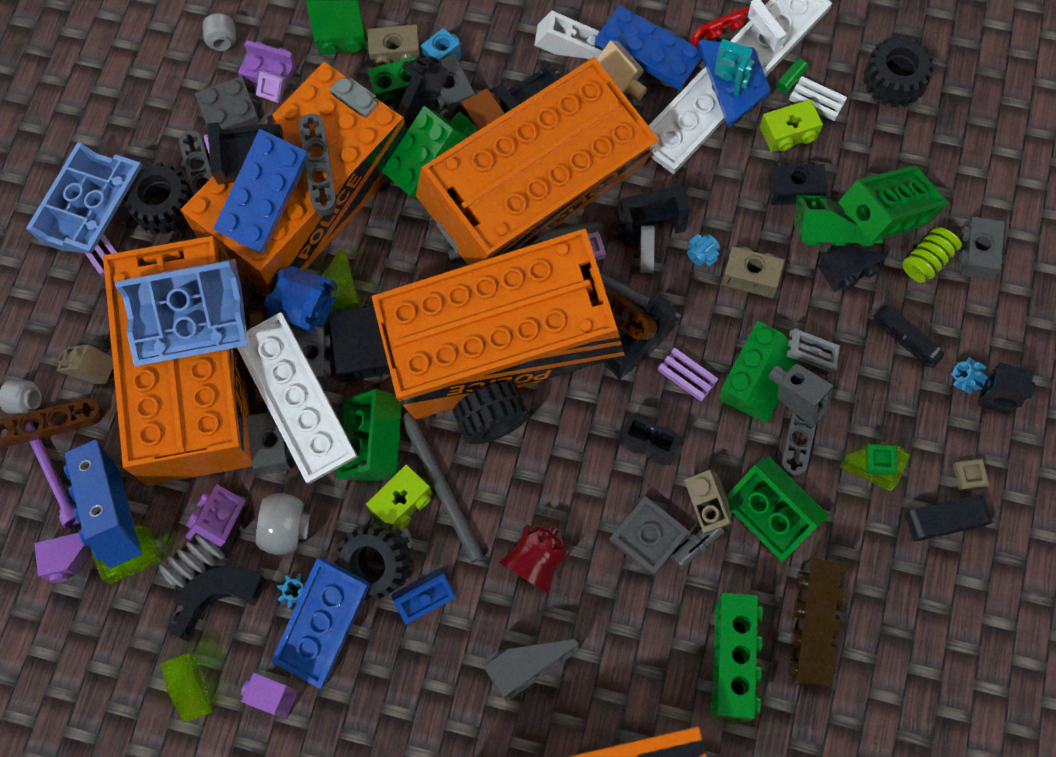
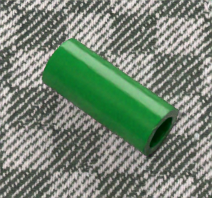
[776,58,809,94]

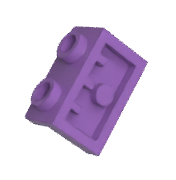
[238,40,297,91]
[185,484,246,547]

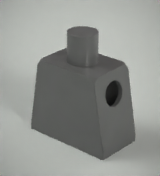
[768,364,833,427]

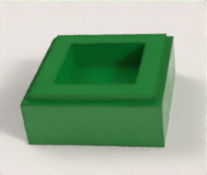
[866,444,897,476]

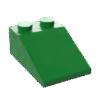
[306,0,367,55]

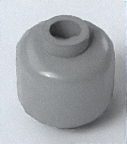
[202,13,236,51]
[0,379,42,415]

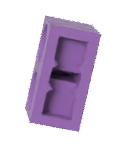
[241,673,298,720]

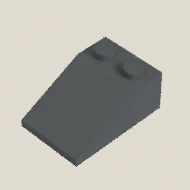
[483,639,578,703]

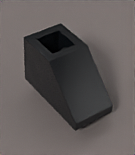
[818,245,885,292]

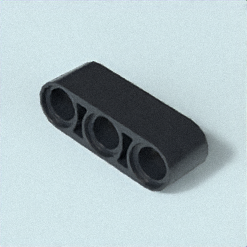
[905,494,994,542]

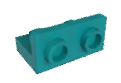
[714,39,754,96]

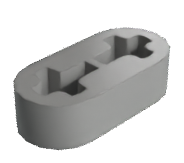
[640,225,655,273]

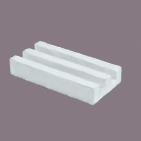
[748,0,787,52]
[789,76,847,121]

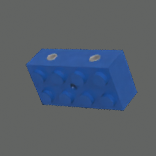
[64,439,142,569]

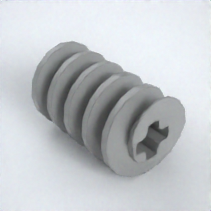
[158,534,225,593]

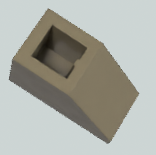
[56,345,113,384]
[684,470,731,534]

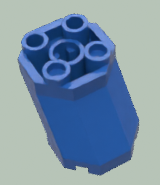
[264,266,338,334]

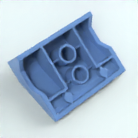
[26,142,143,254]
[115,259,248,366]

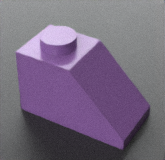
[34,533,93,583]

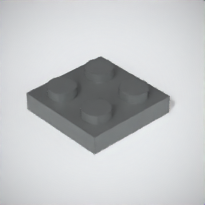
[195,76,259,130]
[609,496,689,577]

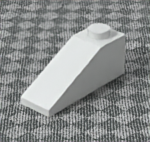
[534,11,604,59]

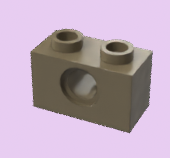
[367,24,421,68]
[722,246,784,298]

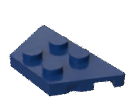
[698,40,770,128]

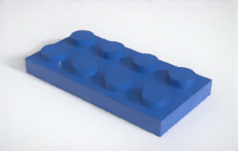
[594,5,702,91]
[213,129,311,254]
[271,557,371,689]

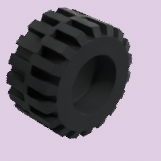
[863,36,934,107]
[123,162,193,234]
[452,382,530,444]
[334,522,415,600]

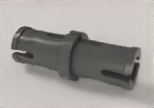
[670,527,724,570]

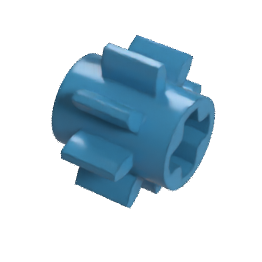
[687,233,720,267]
[951,358,989,394]
[277,574,306,611]

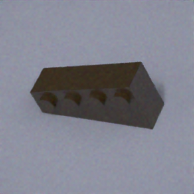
[788,558,848,690]

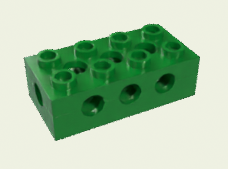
[838,165,950,242]
[711,593,763,723]

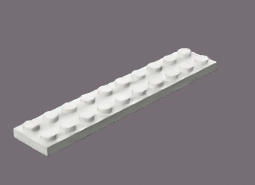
[649,0,832,174]

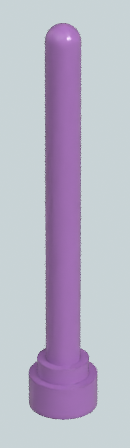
[25,421,80,529]

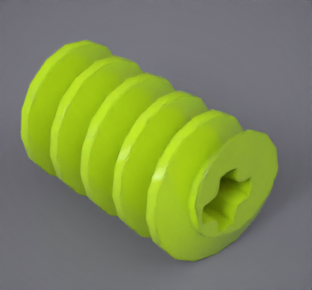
[903,227,962,283]

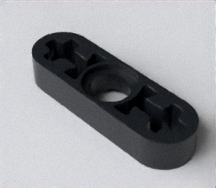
[873,305,944,368]

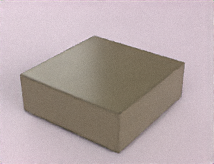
[953,458,989,491]

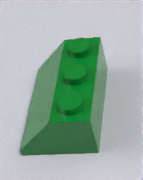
[718,321,799,424]
[336,389,402,481]
[727,455,830,562]

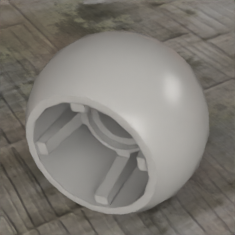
[256,493,310,555]

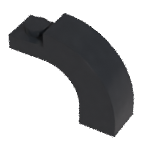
[603,292,678,380]
[170,566,267,641]

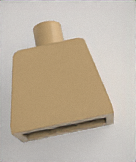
[597,40,647,101]

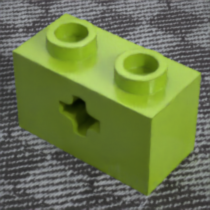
[760,99,823,152]
[366,465,432,530]

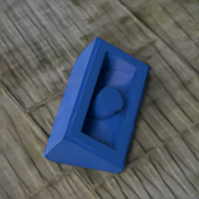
[391,568,456,625]

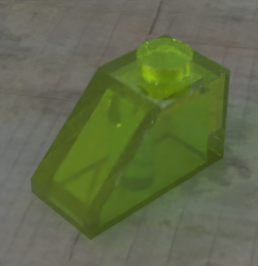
[322,249,360,313]
[839,443,910,491]
[160,653,213,723]

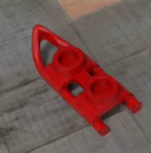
[690,7,749,47]

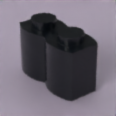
[620,416,681,465]

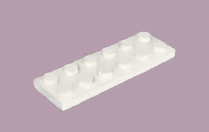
[237,312,358,484]

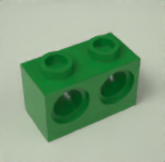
[367,57,417,106]

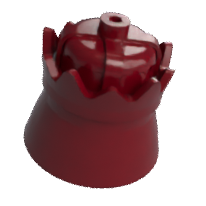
[498,524,571,594]

